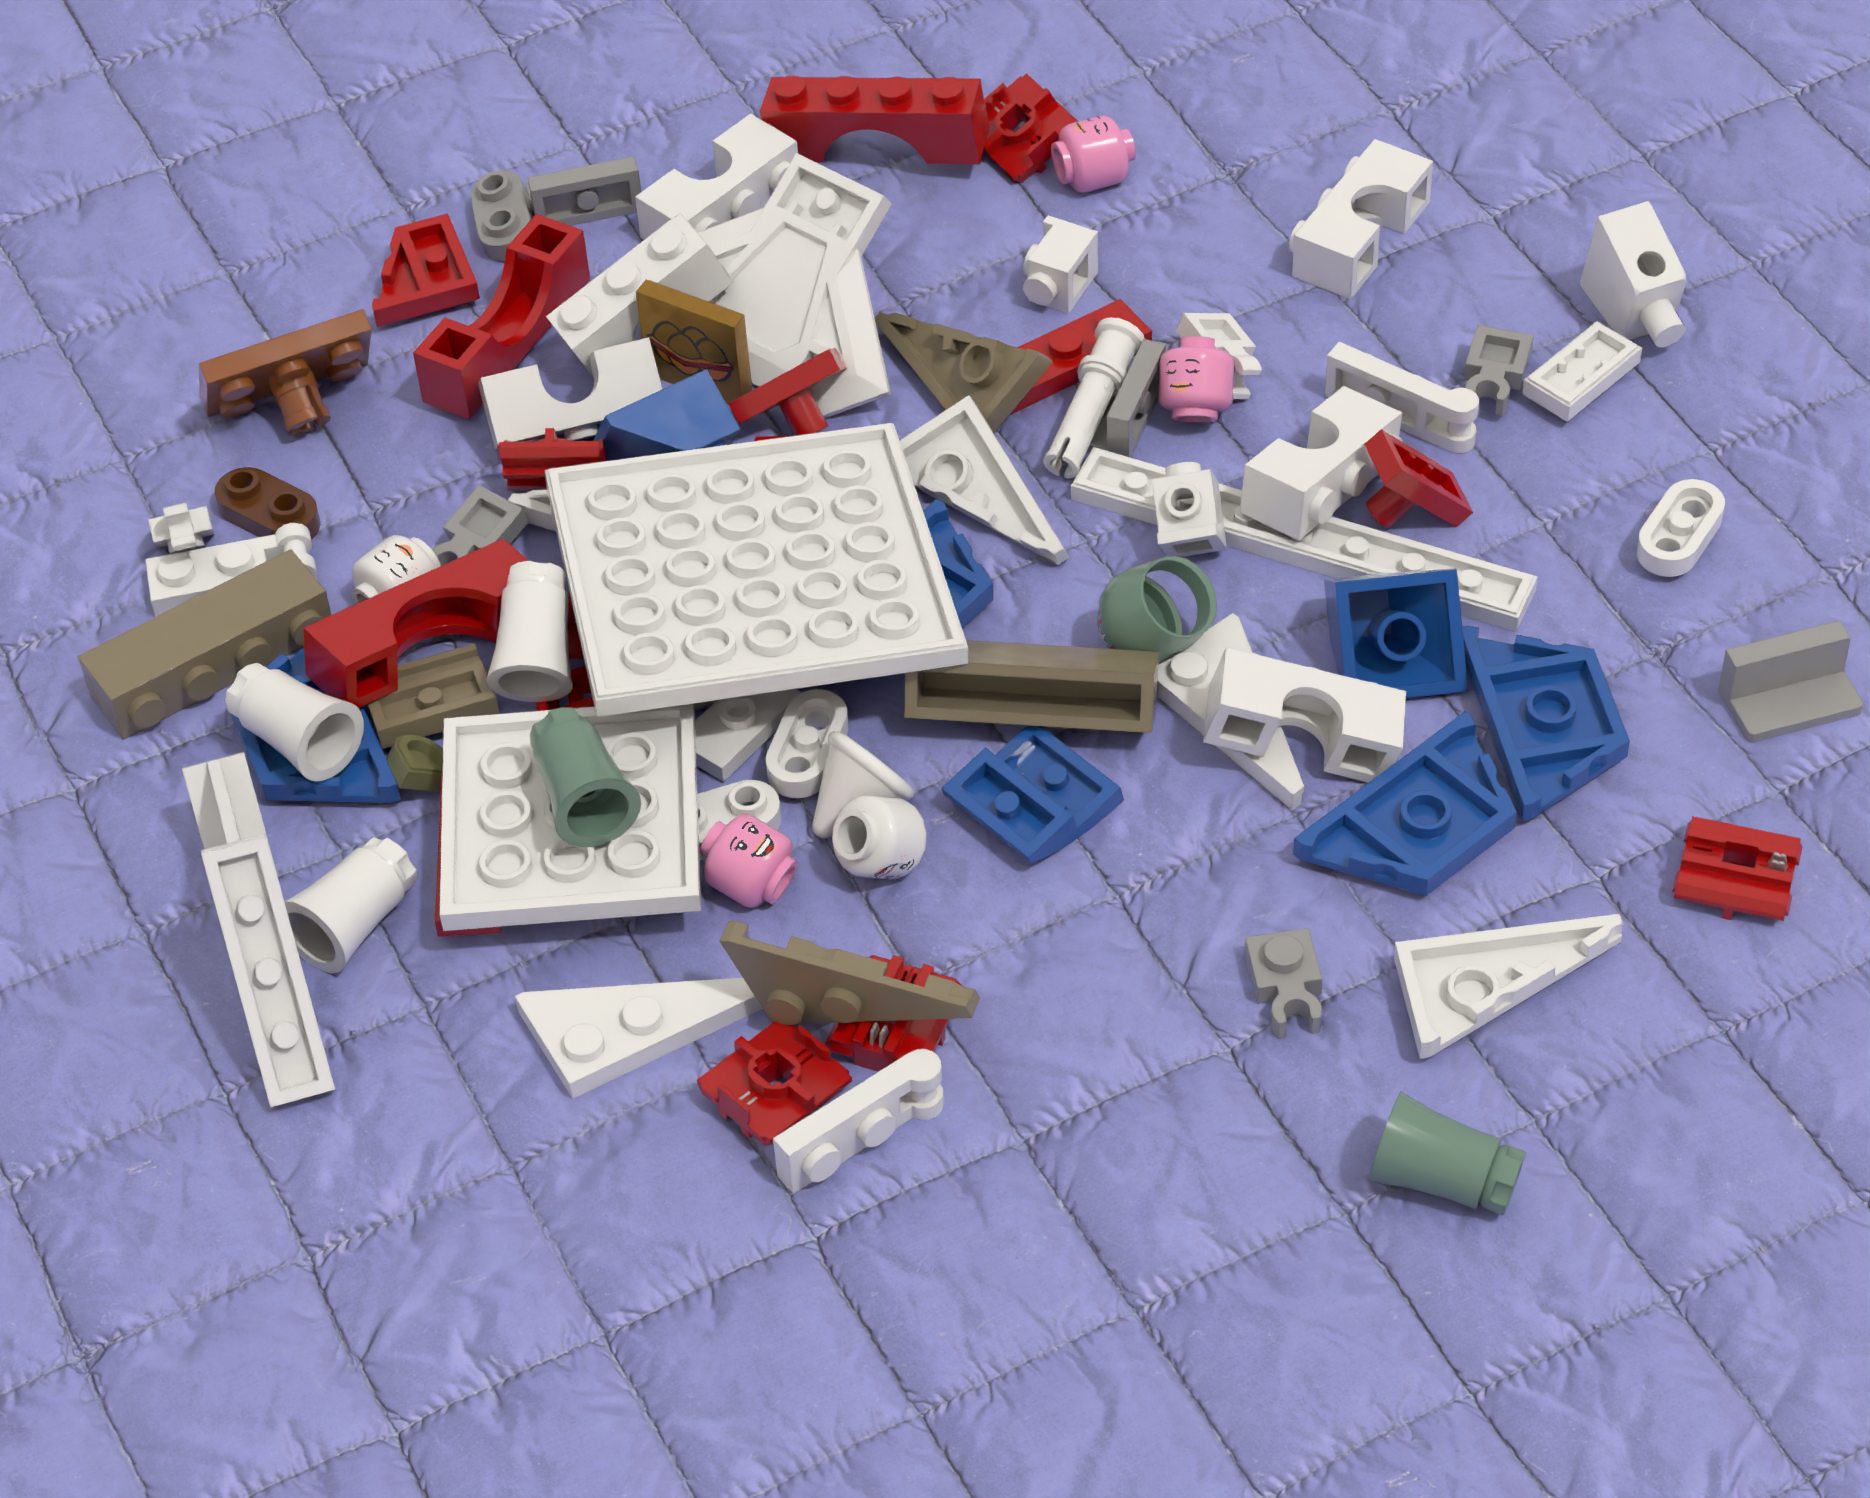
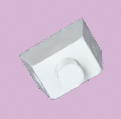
[1580,201,1687,347]

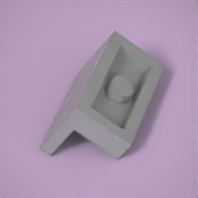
[526,156,641,226]
[1087,339,1166,458]
[1719,620,1863,742]

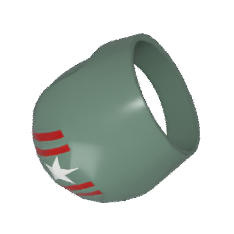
[1097,556,1217,663]

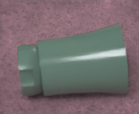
[529,707,641,847]
[1369,1092,1526,1215]

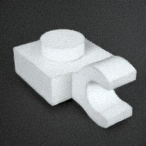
[1176,313,1262,399]
[148,503,214,554]

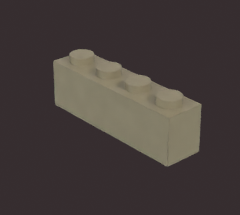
[78,549,331,740]
[904,640,1159,733]

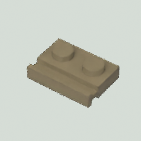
[366,643,500,749]

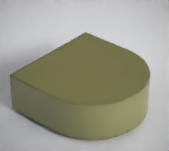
[386,734,443,792]

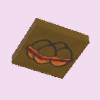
[635,279,752,404]

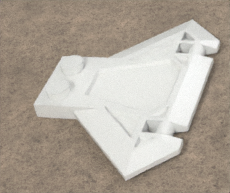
[698,153,892,418]

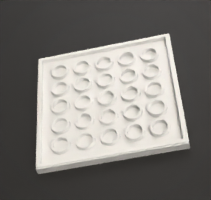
[545,423,968,717]

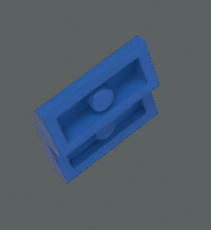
[941,725,1124,864]

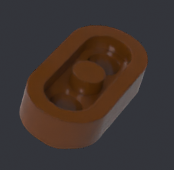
[215,467,321,540]

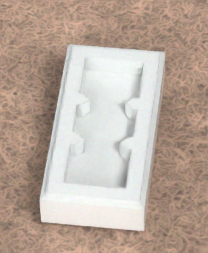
[1522,321,1642,422]
[695,689,801,782]

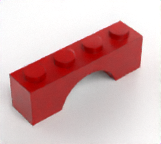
[760,76,989,165]
[413,214,591,420]
[303,539,529,708]

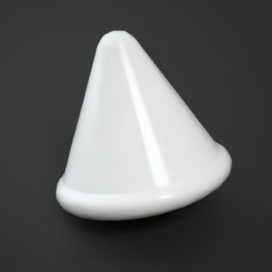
[812,731,914,839]

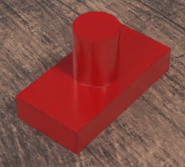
[728,348,846,436]
[1364,429,1473,528]

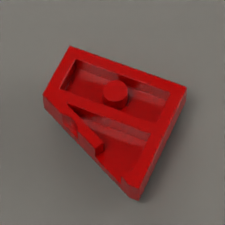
[372,213,480,327]

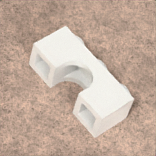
[635,113,798,240]
[1289,139,1433,300]
[546,212,733,378]
[478,338,662,450]
[1240,386,1403,540]
[1203,647,1406,782]

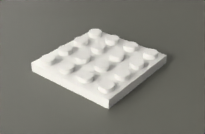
[440,704,701,931]

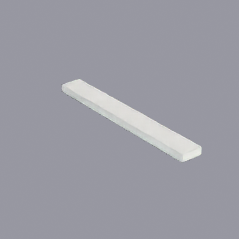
[1071,447,1538,632]

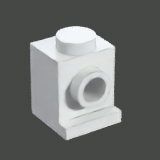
[1023,215,1098,314]
[1152,462,1227,557]

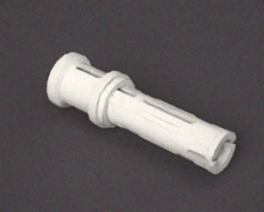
[1043,317,1145,479]

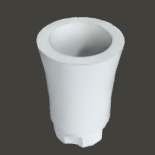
[486,561,573,702]
[225,663,364,781]
[285,837,417,973]

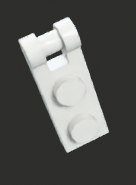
[1325,342,1479,453]
[145,523,317,617]
[773,1049,944,1194]

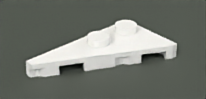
[899,395,1070,565]
[1157,613,1304,810]
[1394,913,1623,1059]
[515,978,763,1099]

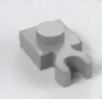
[1464,325,1534,416]
[432,485,529,566]
[1245,928,1322,1039]

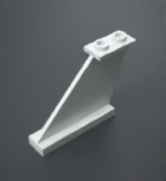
[182,752,335,1108]

